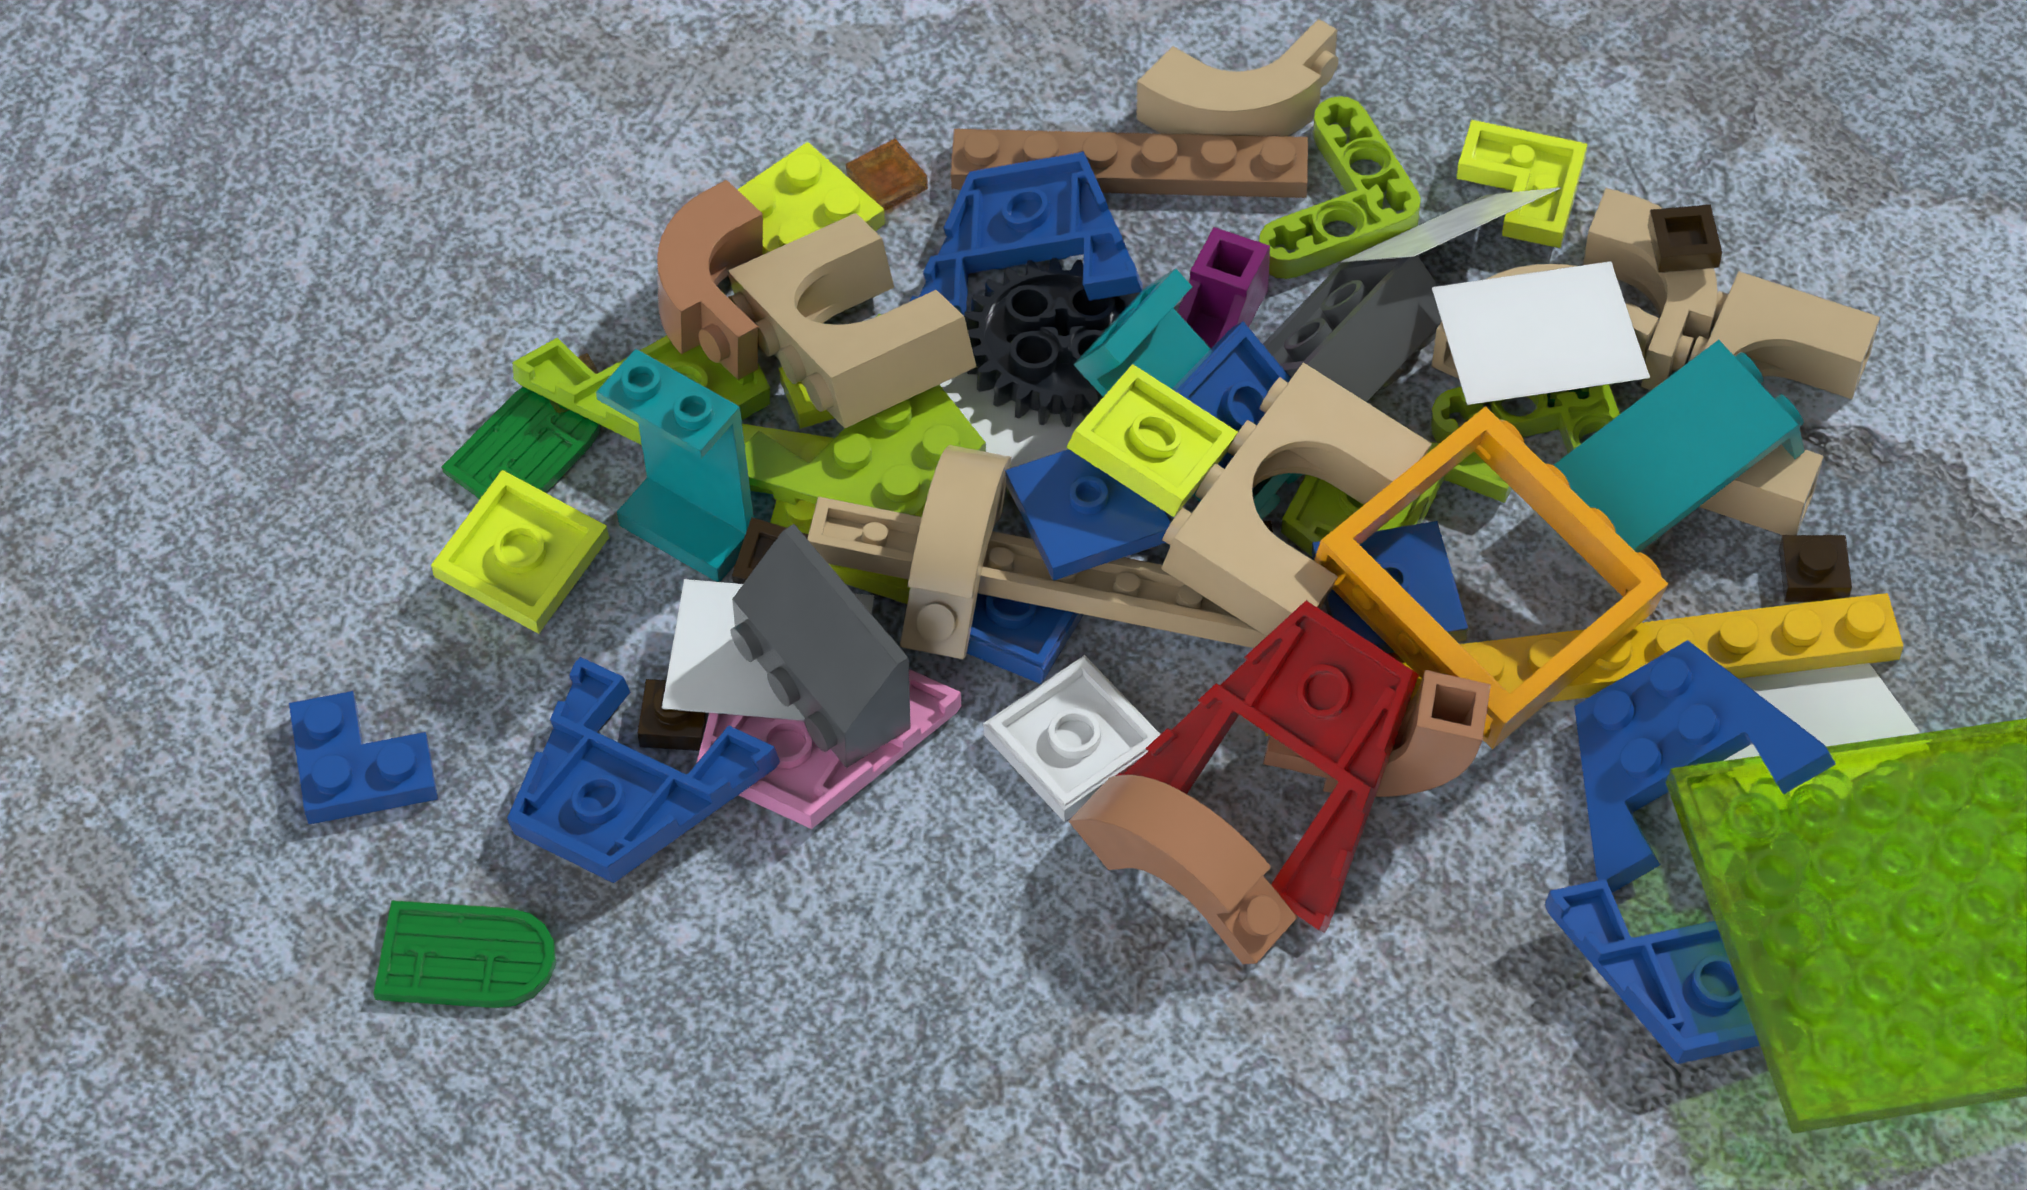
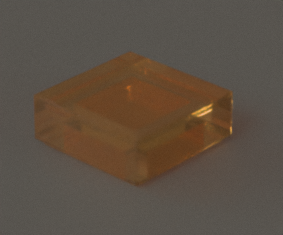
[846,138,928,212]

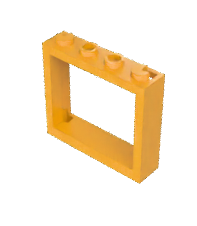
[1314,406,1669,750]

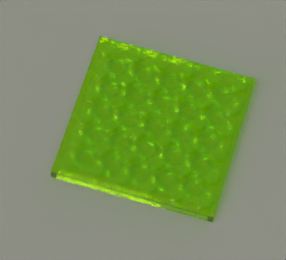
[1665,718,2027,1134]

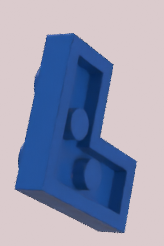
[289,691,438,825]

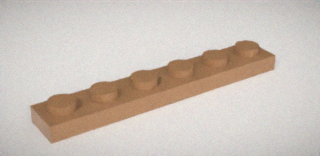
[951,129,1308,198]

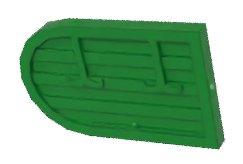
[441,387,601,499]
[373,900,556,1008]

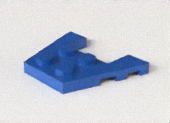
[909,152,1143,316]
[1574,640,1836,893]
[507,657,780,883]
[1544,840,1809,1064]

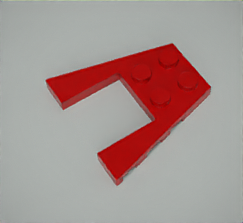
[1116,600,1419,933]

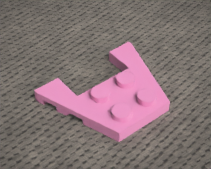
[697,670,962,829]

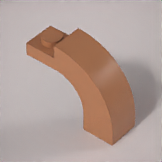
[657,180,763,380]
[1263,670,1491,797]
[1069,775,1297,964]

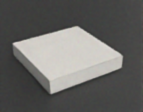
[983,655,1160,822]

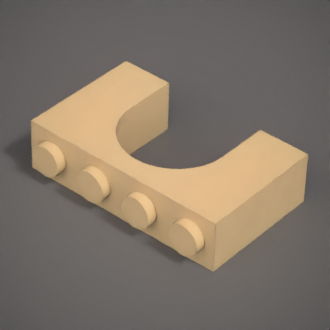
[728,213,976,428]
[1689,271,1880,535]
[1161,363,1432,636]

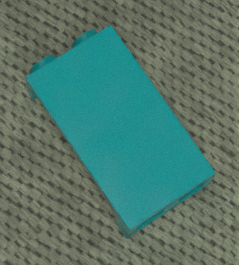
[1074,268,1303,520]
[1554,339,1805,552]
[596,349,754,582]

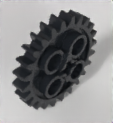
[964,258,1141,427]

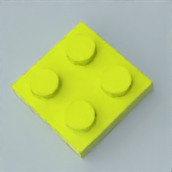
[737,141,885,255]
[1066,364,1238,517]
[431,470,609,634]

